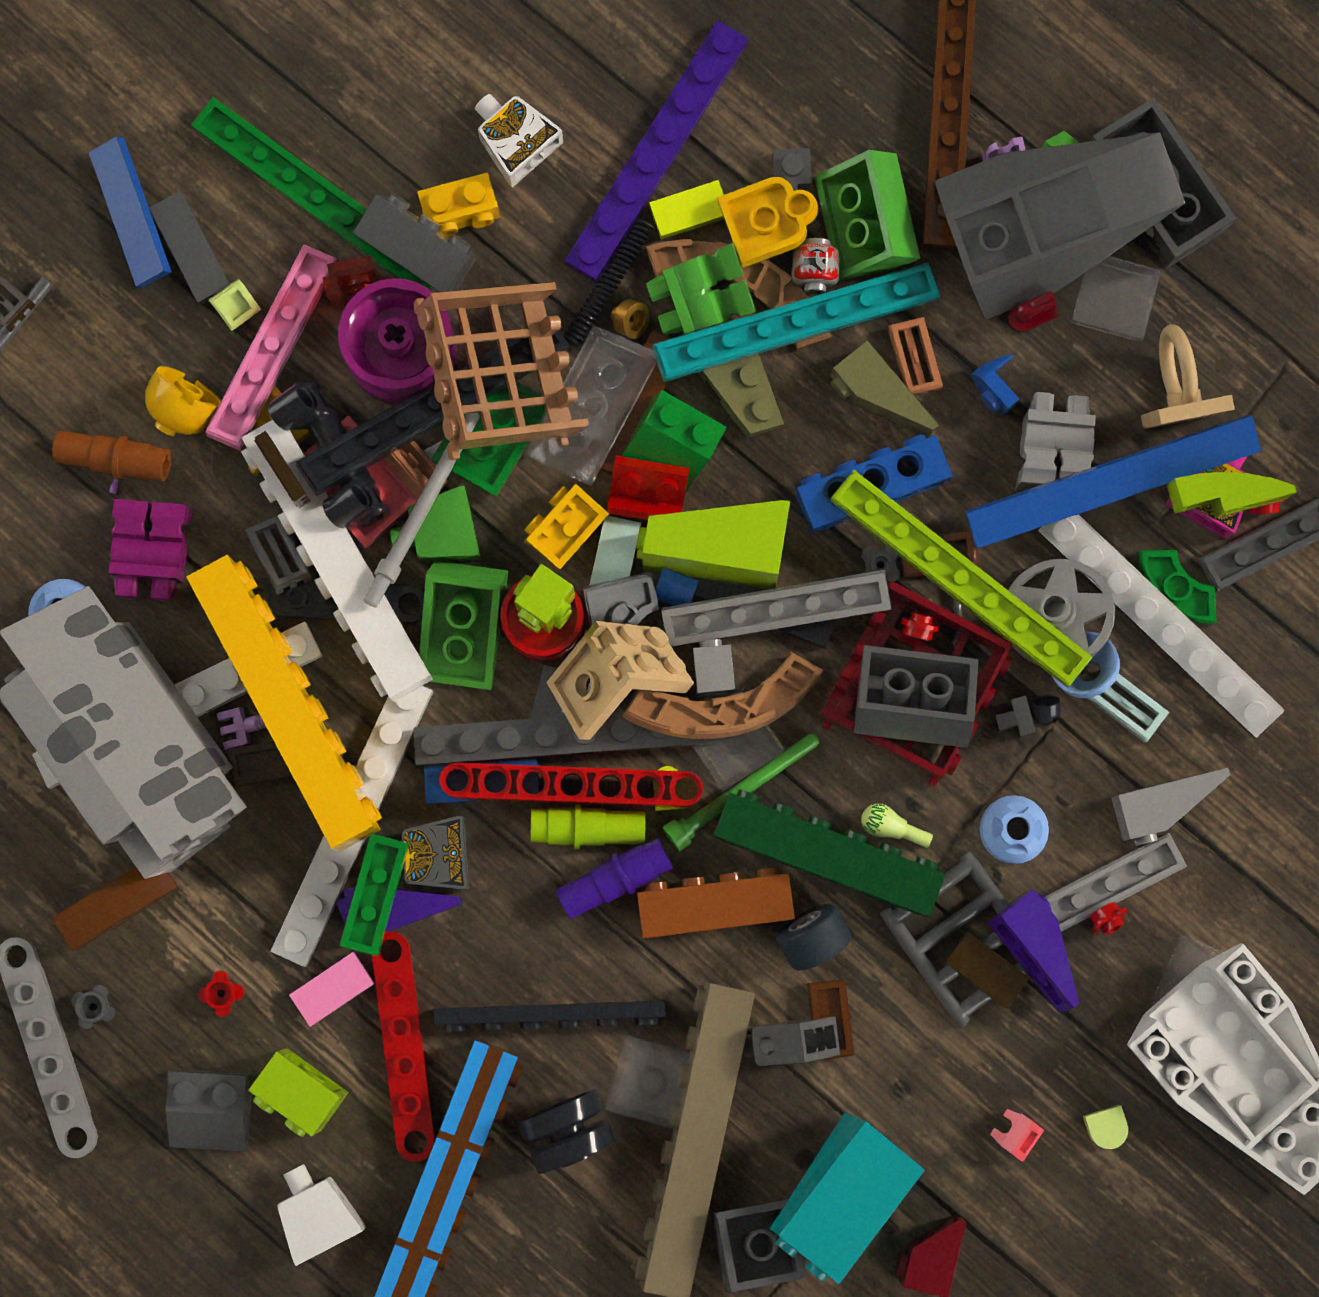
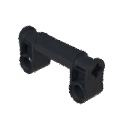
[268,381,391,528]

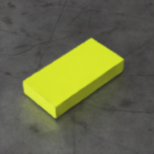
[649,180,724,240]

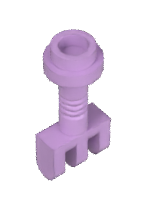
[216,707,267,750]

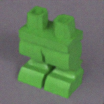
[646,243,756,335]

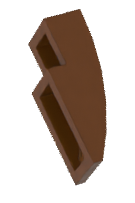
[51,867,178,951]

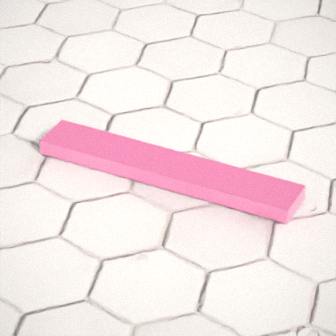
[205,244,338,451]

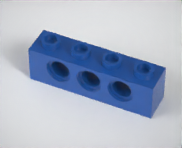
[795,434,953,535]

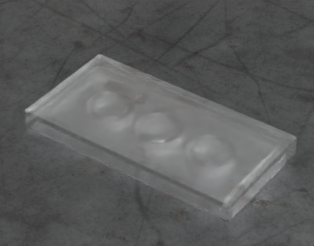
[525,325,657,486]

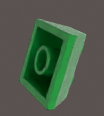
[621,390,727,492]

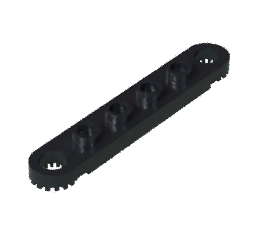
[252,577,424,624]

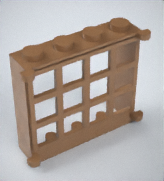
[414,282,589,460]

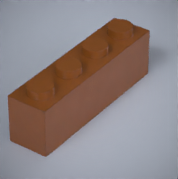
[637,867,795,939]

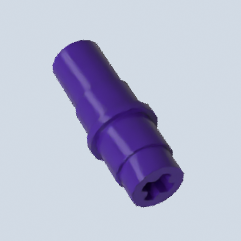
[556,838,673,919]

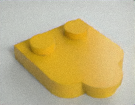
[717,177,818,268]

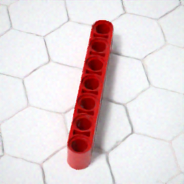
[439,763,703,808]

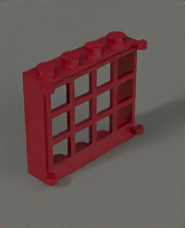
[819,581,1013,787]

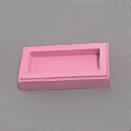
[289,952,375,1027]

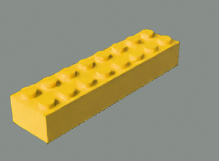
[186,555,382,852]

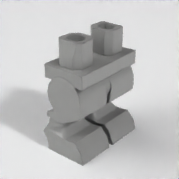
[1015,392,1096,491]

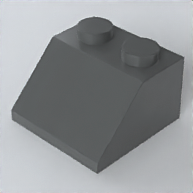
[165,1069,253,1152]

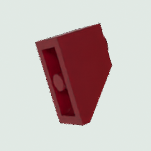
[895,1216,967,1297]

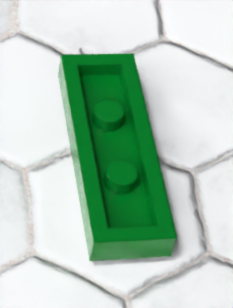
[340,833,409,956]

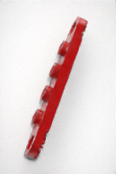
[372,932,436,1162]

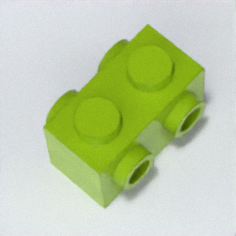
[513,563,575,633]

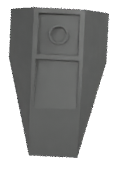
[935,132,1185,320]

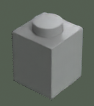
[692,639,735,697]

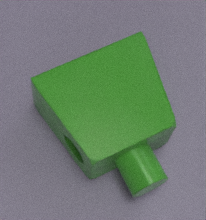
[390,486,481,563]

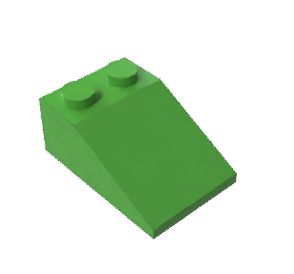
[419,561,508,690]

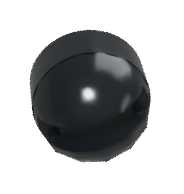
[1030,695,1061,726]

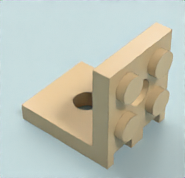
[546,621,694,740]

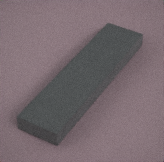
[1197,498,1319,593]

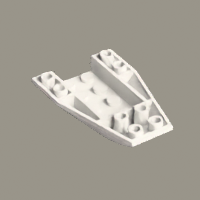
[1127,943,1319,1195]

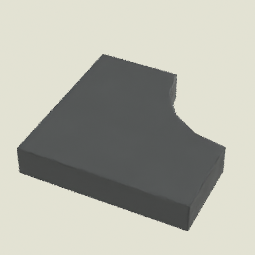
[579,572,659,631]

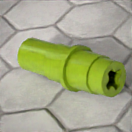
[530,804,645,849]

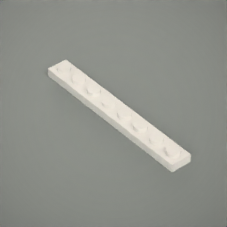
[1038,514,1284,738]
[32,622,323,789]
[270,686,433,967]

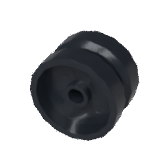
[517,1089,617,1174]

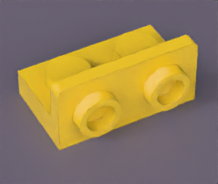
[417,172,500,237]
[523,484,609,570]

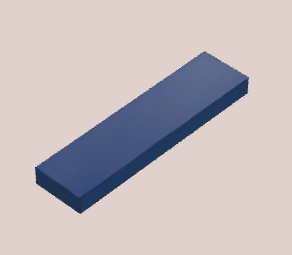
[89,136,171,288]

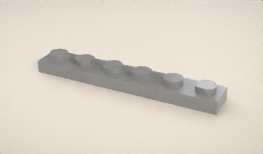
[661,570,891,646]

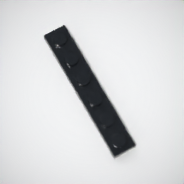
[434,1000,666,1032]

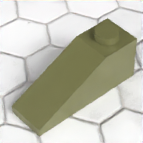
[830,340,939,438]

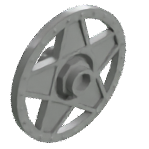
[1008,559,1115,666]

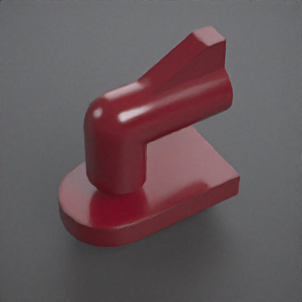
[1008,291,1059,332]

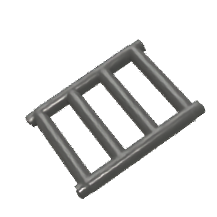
[880,850,1027,1028]

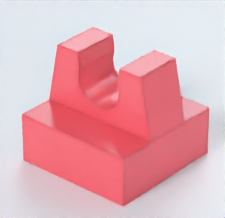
[990,1109,1044,1162]

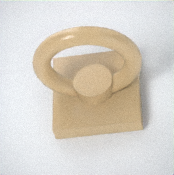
[1140,324,1235,430]

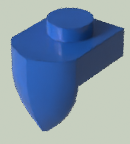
[971,354,1019,416]

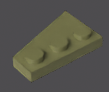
[697,354,784,438]

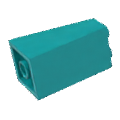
[770,1112,925,1284]

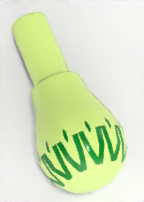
[861,803,933,848]

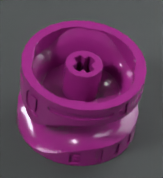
[338,278,457,405]

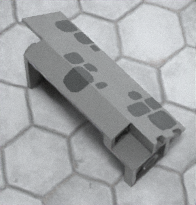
[0,586,247,879]

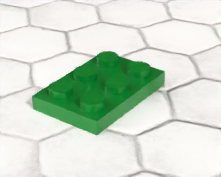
[431,381,546,498]

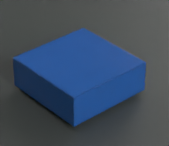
[656,568,699,606]

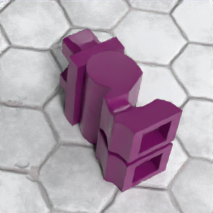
[109,499,193,602]

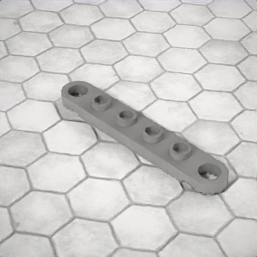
[0,937,98,1158]

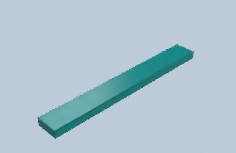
[652,263,940,382]

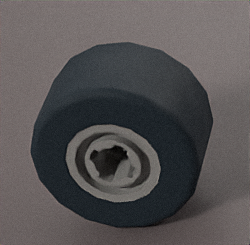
[776,904,851,971]

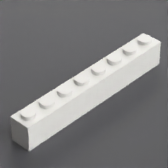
[241,420,433,702]

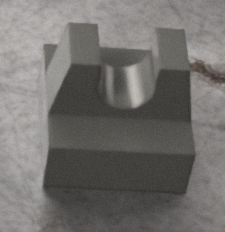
[996,696,1036,737]

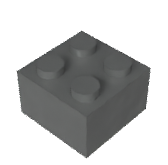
[711,1199,808,1293]

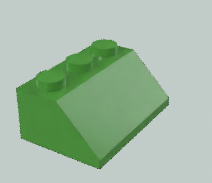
[814,150,920,281]

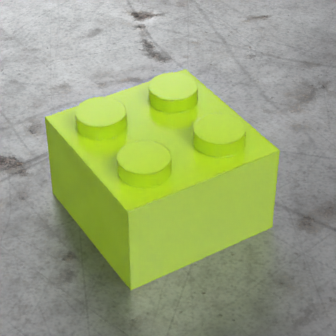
[248,1048,349,1137]

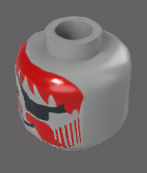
[791,238,840,295]

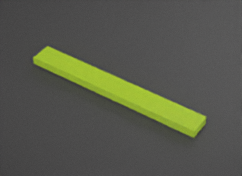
[830,470,1093,688]

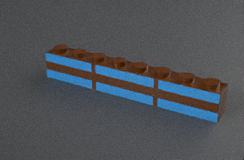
[374,1039,523,1297]

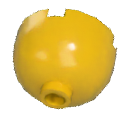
[145,366,221,436]

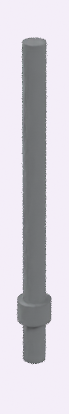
[363,413,480,608]

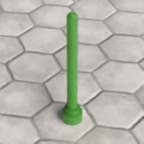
[662,734,819,852]

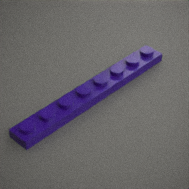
[565,20,748,283]

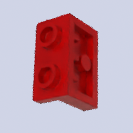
[607,455,689,520]

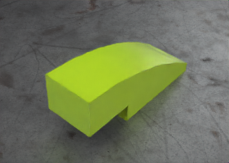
[1166,472,1297,518]

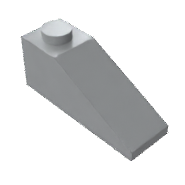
[1111,768,1230,846]

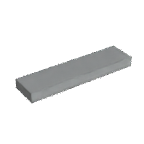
[1044,833,1187,932]

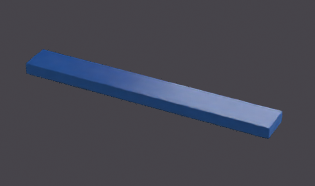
[964,414,1262,549]

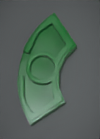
[1137,550,1217,625]

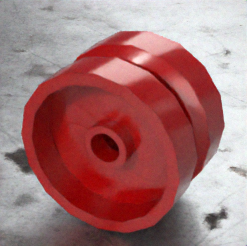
[500,575,585,662]

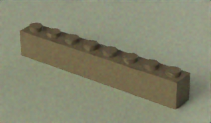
[635,982,755,1297]

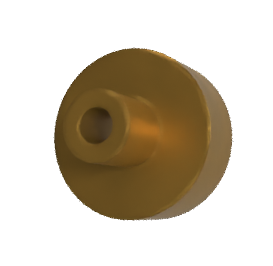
[611,299,650,339]

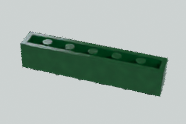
[712,789,946,918]

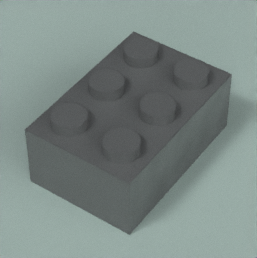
[853,645,978,748]

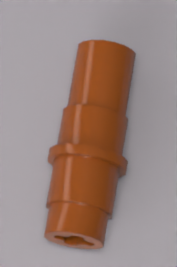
[52,430,172,482]

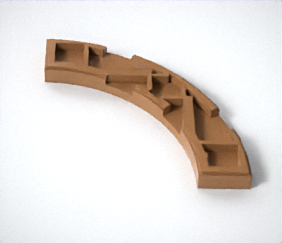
[622,652,823,739]

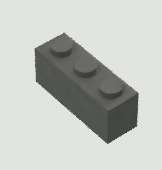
[353,193,478,292]

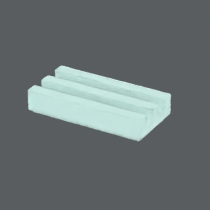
[1086,674,1169,743]

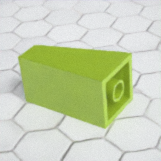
[636,500,790,590]

